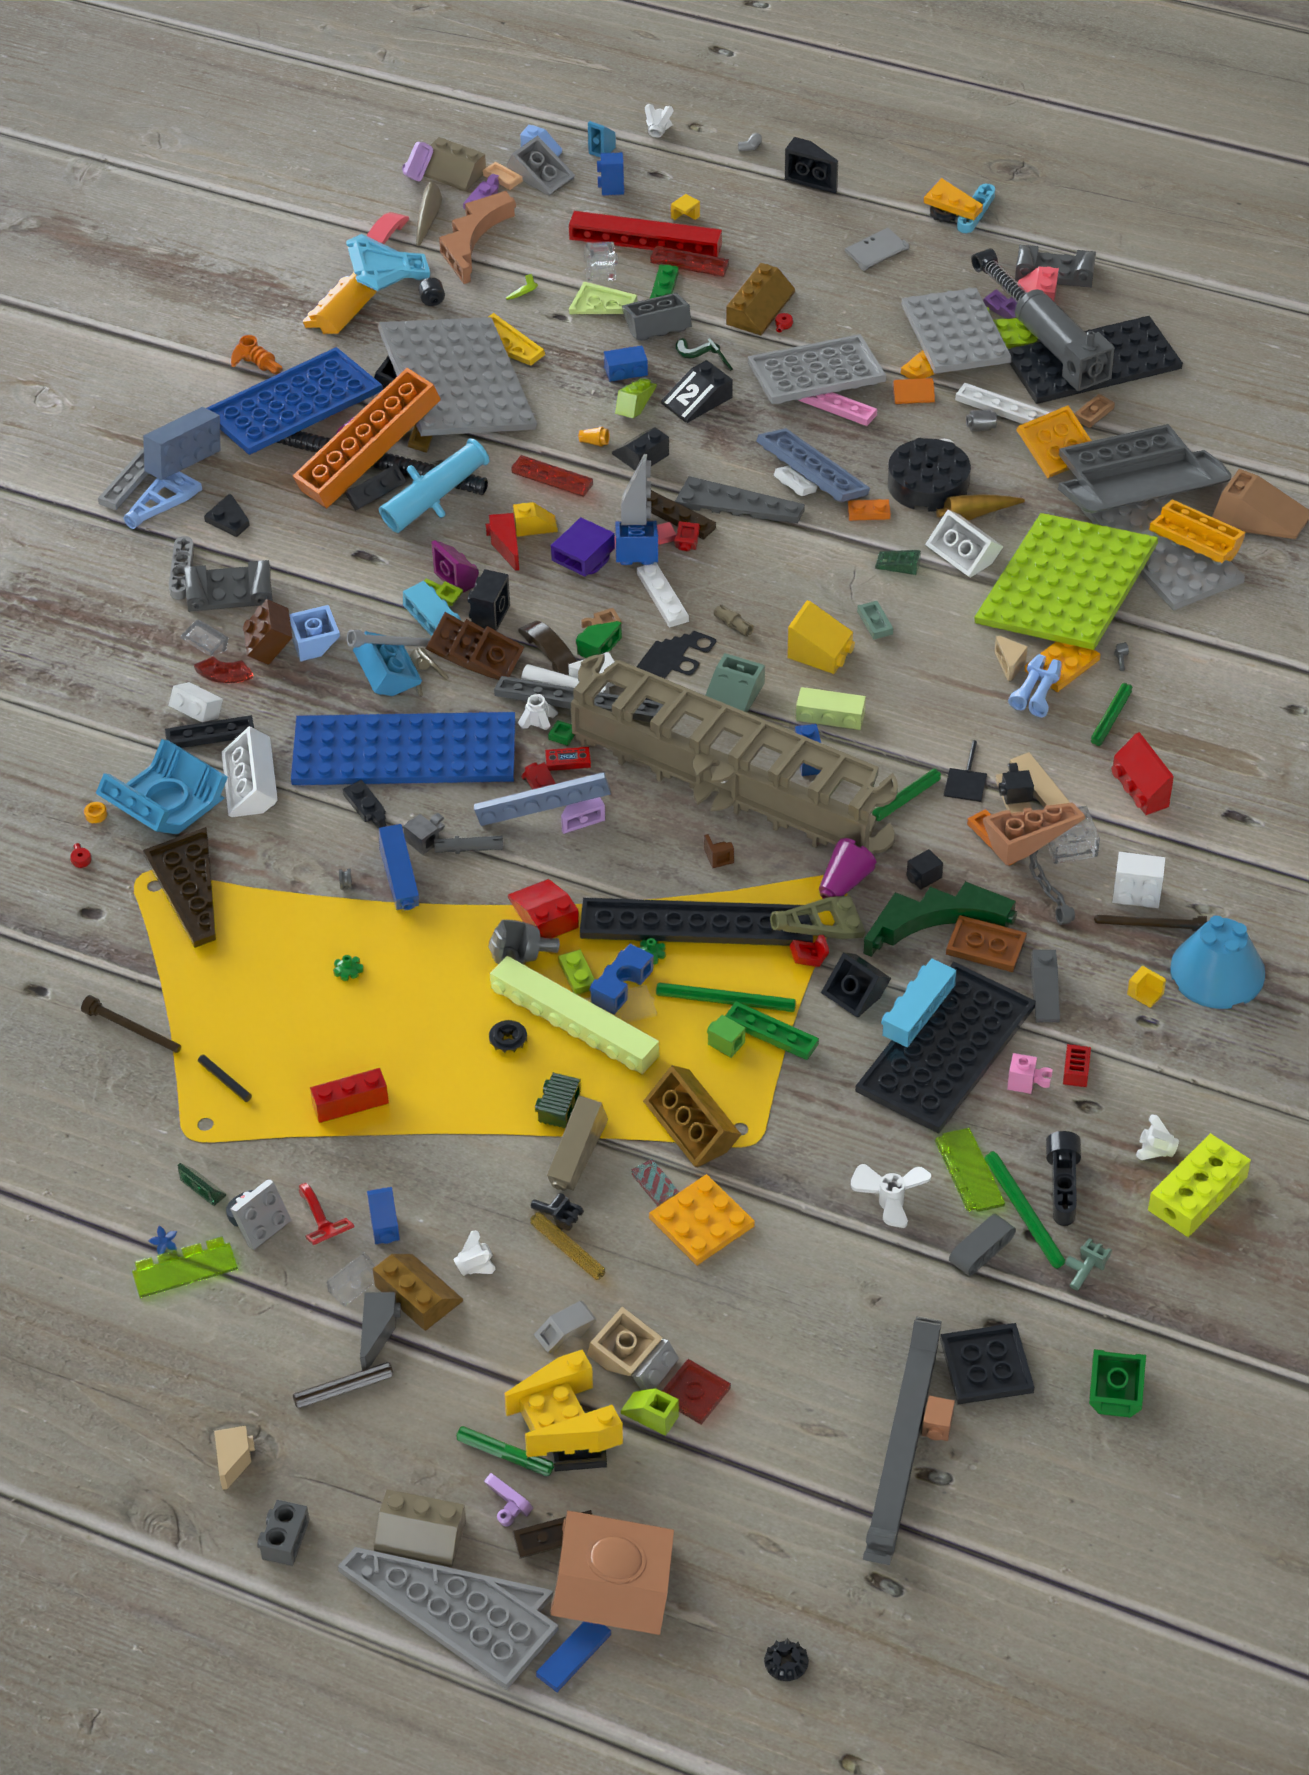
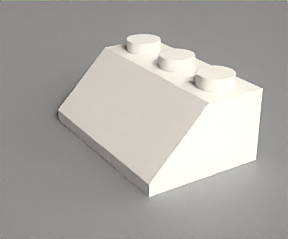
[925,510,1003,578]

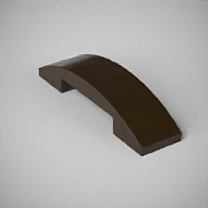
[518,620,577,676]

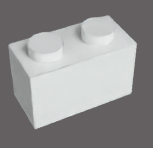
[168,682,223,723]

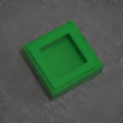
[548,720,575,746]

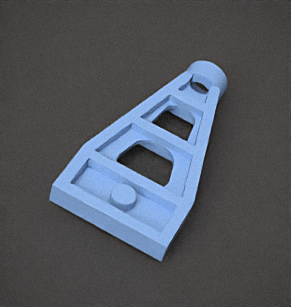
[124,471,202,529]

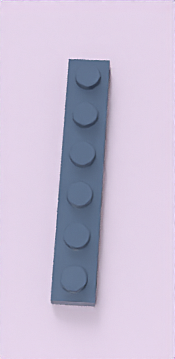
[474,772,611,826]

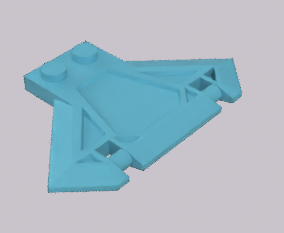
[346,234,430,291]

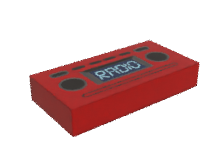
[545,747,591,771]

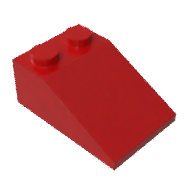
[508,879,579,938]

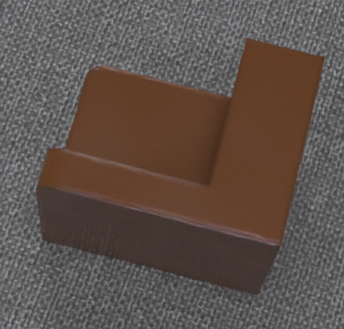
[704,834,734,869]

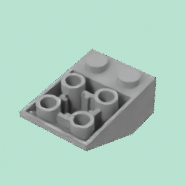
[621,454,651,525]

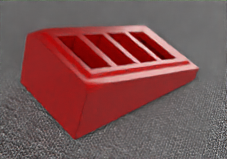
[1063,1044,1091,1087]

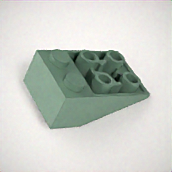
[705,653,765,712]

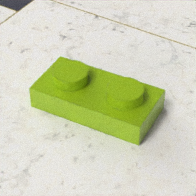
[558,949,595,995]

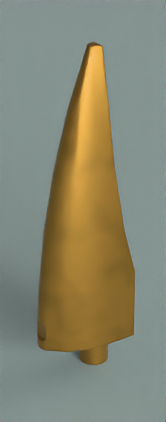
[936,494,1025,521]

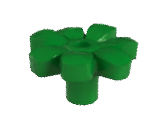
[640,938,666,964]
[333,955,363,981]

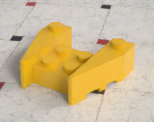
[504,1349,623,1457]

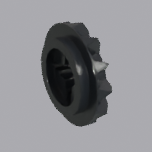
[930,206,959,223]
[489,1020,527,1053]
[764,1638,809,1681]

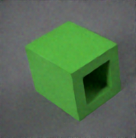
[707,1015,745,1058]

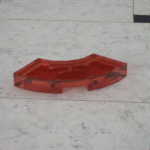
[194,656,253,683]

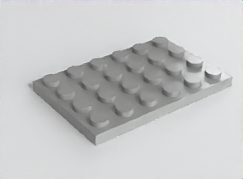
[901,288,1011,374]
[748,334,886,404]

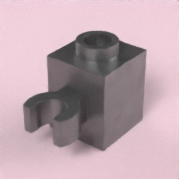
[403,813,445,855]

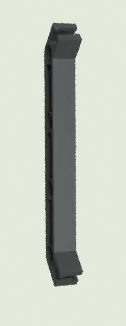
[863,1316,942,1565]

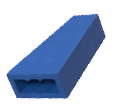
[379,824,419,910]

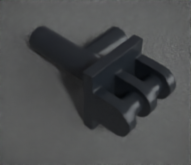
[531,1193,584,1232]

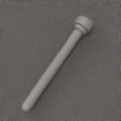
[347,629,430,647]

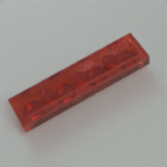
[650,245,729,277]
[511,455,593,497]

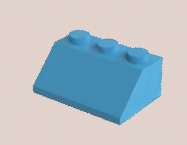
[353,631,422,696]

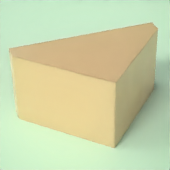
[995,636,1028,681]

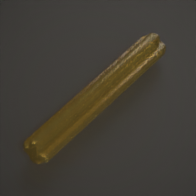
[530,1212,605,1280]

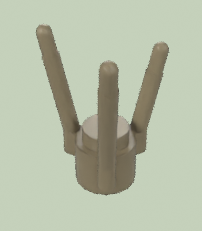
[410,647,448,697]

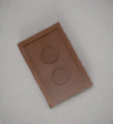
[946,915,1027,972]

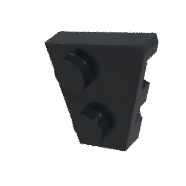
[204,494,250,537]

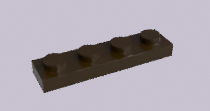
[647,490,716,540]

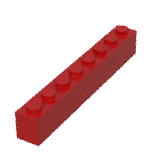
[569,211,722,259]

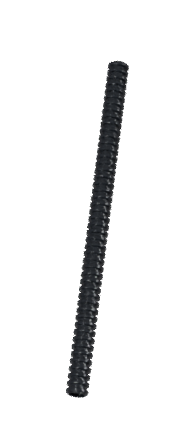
[276,431,488,495]

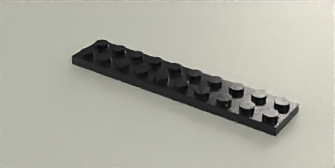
[580,898,813,946]

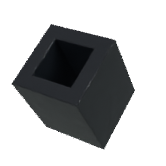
[906,849,943,890]

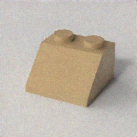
[587,1307,663,1376]

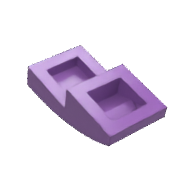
[983,289,1018,319]

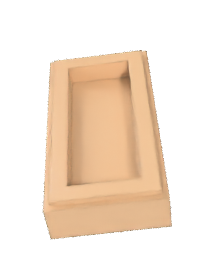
[483,162,523,190]

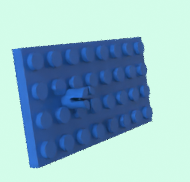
[206,347,383,455]

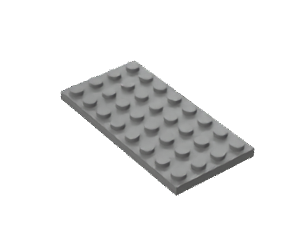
[1081,496,1245,611]

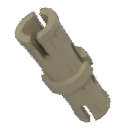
[714,604,754,637]

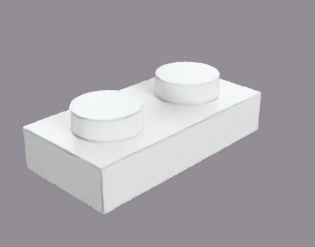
[774,465,818,496]

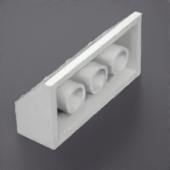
[222,726,278,817]

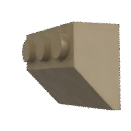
[423,137,486,191]
[374,1489,466,1567]

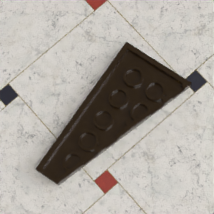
[143,827,216,948]

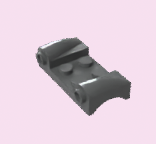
[1015,244,1096,288]
[185,560,273,612]

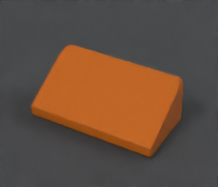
[893,378,935,404]

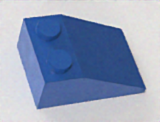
[615,521,658,565]

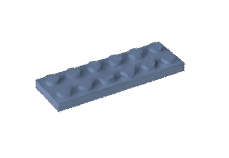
[756,428,870,502]

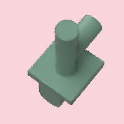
[1065,1238,1112,1291]

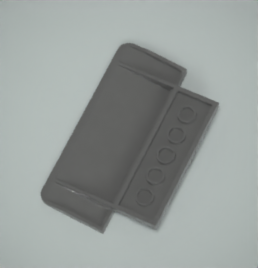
[1058,424,1232,513]

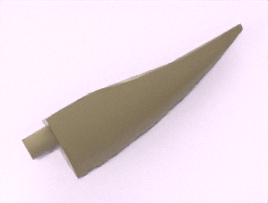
[416,182,442,246]

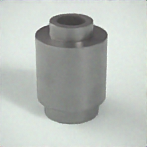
[966,410,997,431]

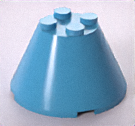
[1170,916,1265,1009]

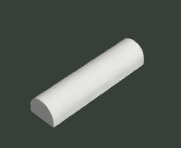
[521,664,609,694]

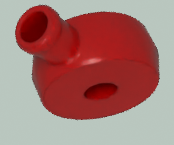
[775,313,793,333]
[70,843,92,868]

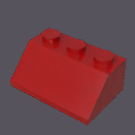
[1111,732,1174,815]

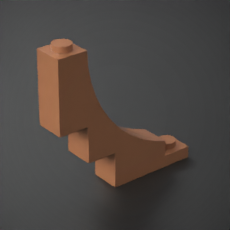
[439,191,516,284]

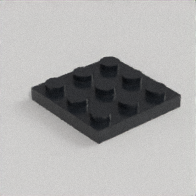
[940,1323,1035,1405]

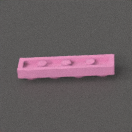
[798,392,877,426]

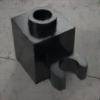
[998,763,1034,805]

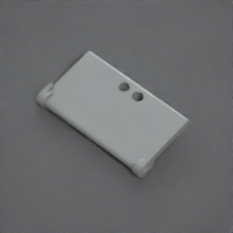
[844,228,909,271]

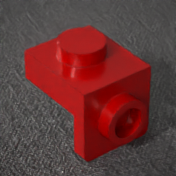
[674,521,700,552]
[521,762,556,790]
[790,935,829,967]

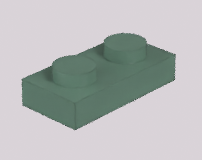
[857,601,894,640]

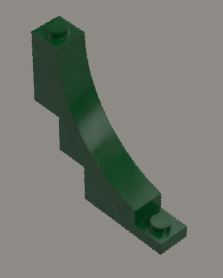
[863,881,1017,957]

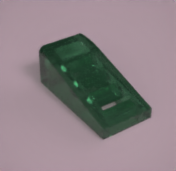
[875,550,921,575]

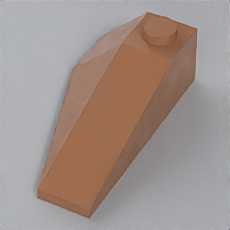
[983,802,1085,865]

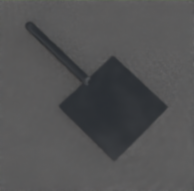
[944,740,987,802]

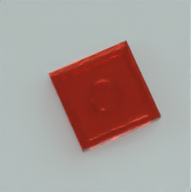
[662,1359,731,1425]

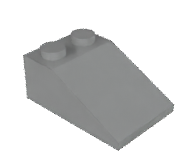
[506,135,575,196]

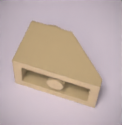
[214,1426,255,1490]

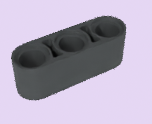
[949,1213,1016,1276]

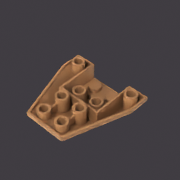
[1212,469,1309,539]

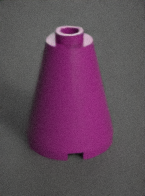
[819,838,877,899]

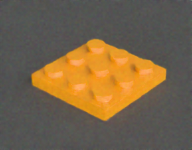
[1016,405,1092,478]
[649,1174,755,1266]

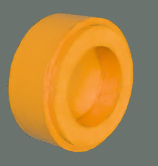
[84,802,107,823]

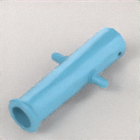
[379,438,490,533]

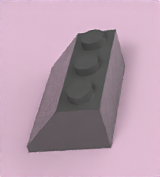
[622,293,692,341]

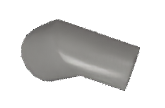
[738,133,762,151]

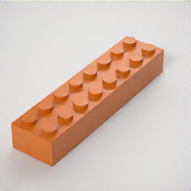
[293,368,441,509]

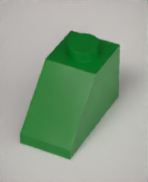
[576,621,622,658]

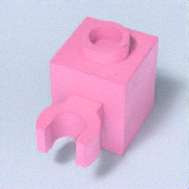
[1007,1053,1053,1094]

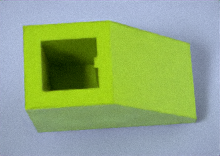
[620,1388,679,1436]

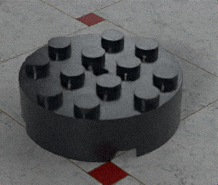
[887,438,971,512]

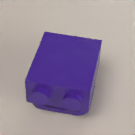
[551,517,615,577]

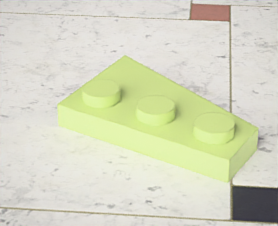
[569,282,638,314]

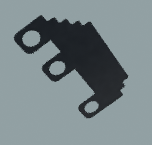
[636,631,716,701]

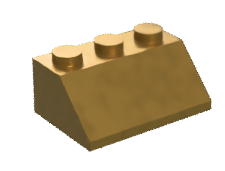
[373,1254,463,1331]

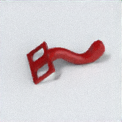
[299,1183,354,1245]

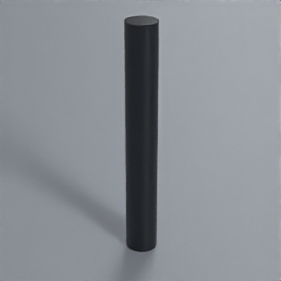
[198,1054,252,1102]

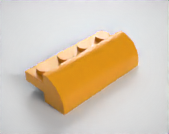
[302,272,377,334]
[1149,499,1246,563]

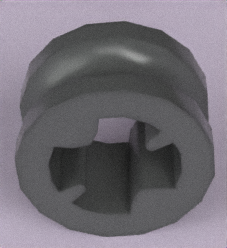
[339,868,352,890]

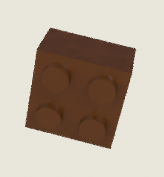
[243,599,293,665]

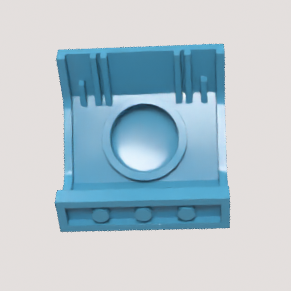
[96,739,228,834]

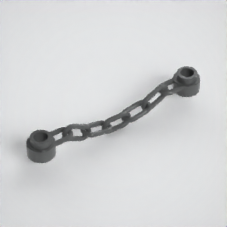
[1029,850,1075,925]

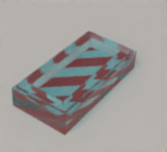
[631,1159,679,1207]

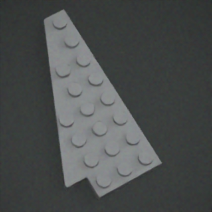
[338,1547,559,1690]

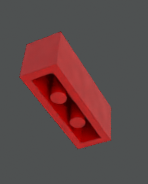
[310,1068,389,1123]

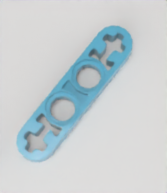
[957,184,995,233]

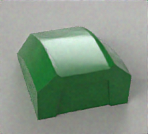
[1089,1349,1146,1418]

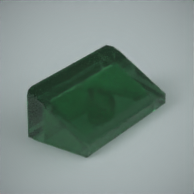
[178,1163,226,1206]

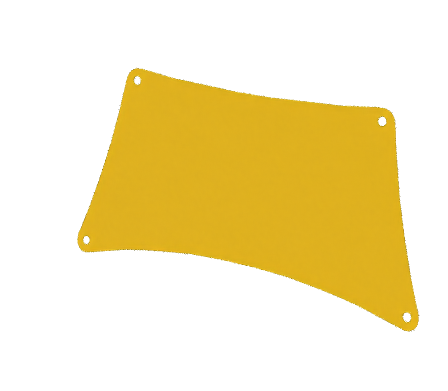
[134,870,847,1147]

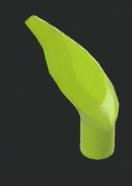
[506,274,538,300]

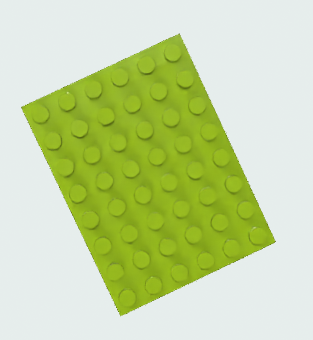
[974,513,1158,650]

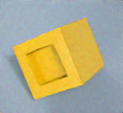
[671,194,700,220]
[1127,965,1166,1008]

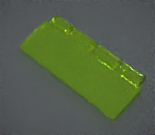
[935,1128,1005,1212]
[132,1236,238,1298]

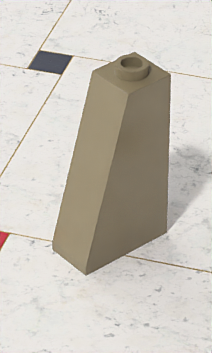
[547,1096,608,1191]

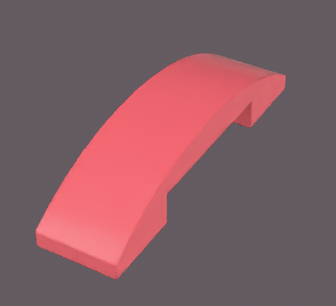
[367,212,409,244]

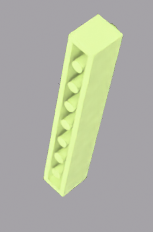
[490,956,660,1074]

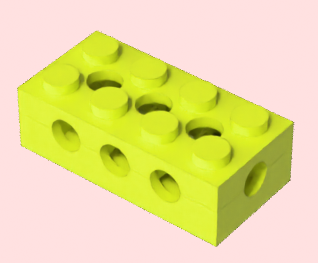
[1148,1133,1251,1237]

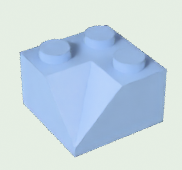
[289,605,340,662]

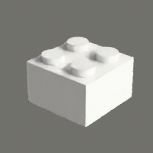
[1112,852,1165,909]

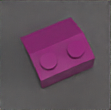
[431,540,479,593]

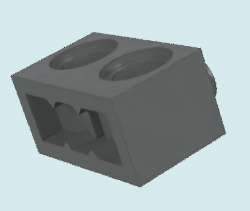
[257,1500,310,1566]

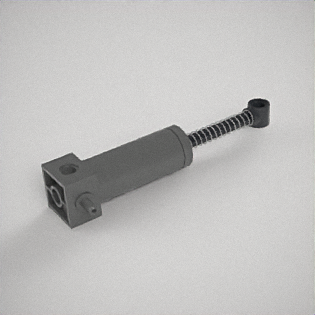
[971,248,1114,391]

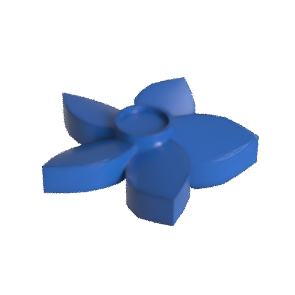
[148,1226,177,1256]

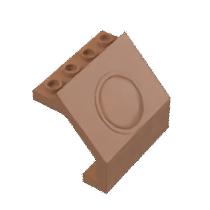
[550,1510,674,1635]

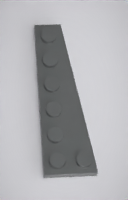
[674,476,805,523]

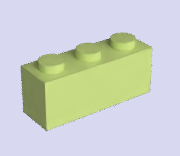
[796,687,866,730]

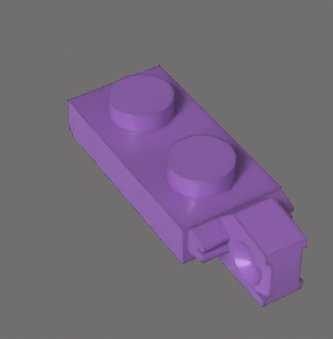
[463,174,499,209]

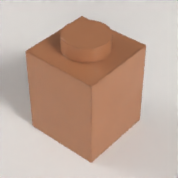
[922,1396,955,1441]

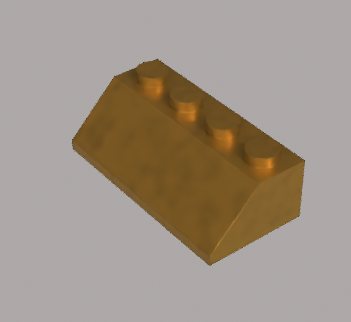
[726,263,795,336]
[643,1065,742,1167]

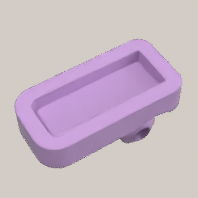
[402,142,433,181]
[484,1473,533,1527]

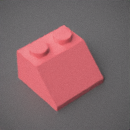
[1018,266,1059,302]

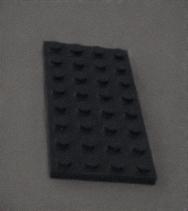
[1008,316,1183,404]
[855,962,1036,1134]

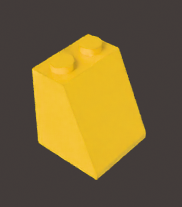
[787,600,855,674]

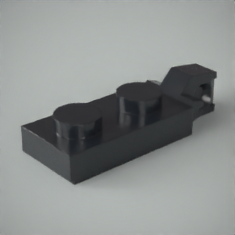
[342,780,387,829]

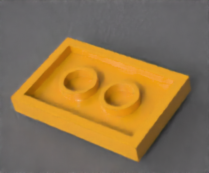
[1025,642,1100,693]

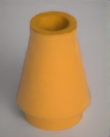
[578,427,610,447]

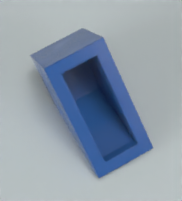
[367,1187,400,1244]

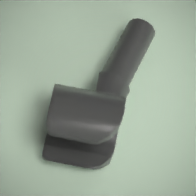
[1114,642,1129,671]

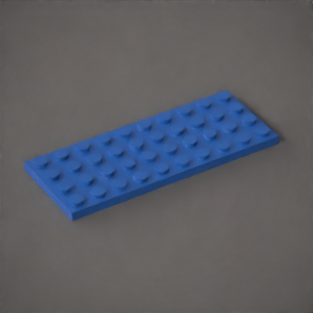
[291,712,515,785]

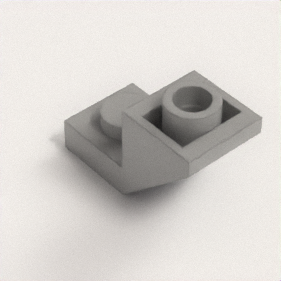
[534,1301,597,1354]

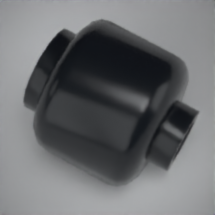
[418,278,445,306]

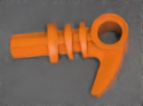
[231,335,283,375]

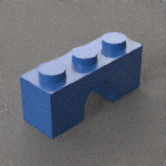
[590,944,654,1015]

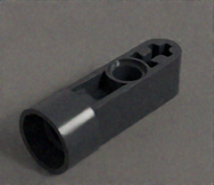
[1046,1131,1081,1226]

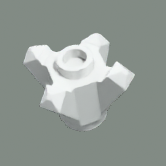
[644,104,674,138]
[518,694,558,730]
[1136,1114,1179,1160]
[454,1230,495,1276]

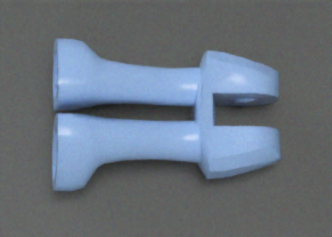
[1008,654,1062,718]

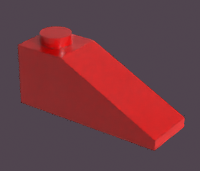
[485,513,519,571]

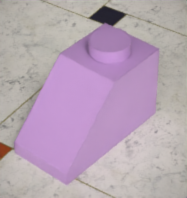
[561,797,605,834]

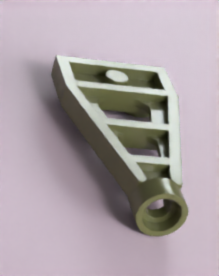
[770,896,866,939]

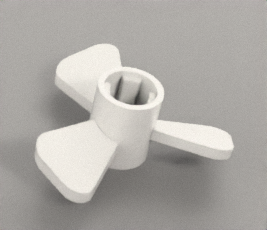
[851,1164,931,1228]

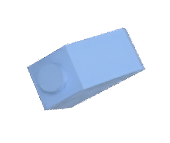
[520,125,562,157]

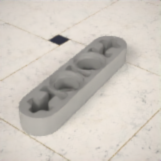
[169,536,194,600]

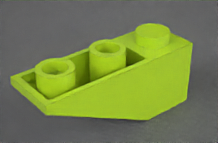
[615,378,657,418]

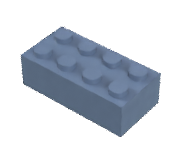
[143,407,221,480]

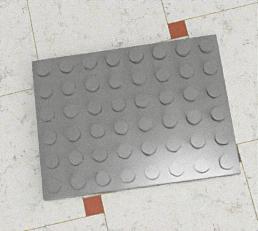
[378,317,537,436]

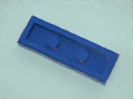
[536,1621,611,1692]

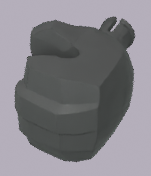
[488,920,560,965]

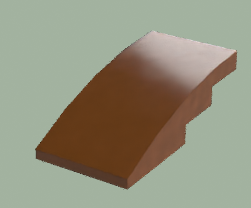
[425,612,525,680]

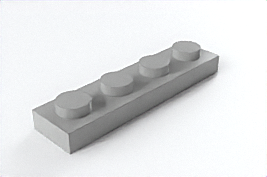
[98,449,149,510]

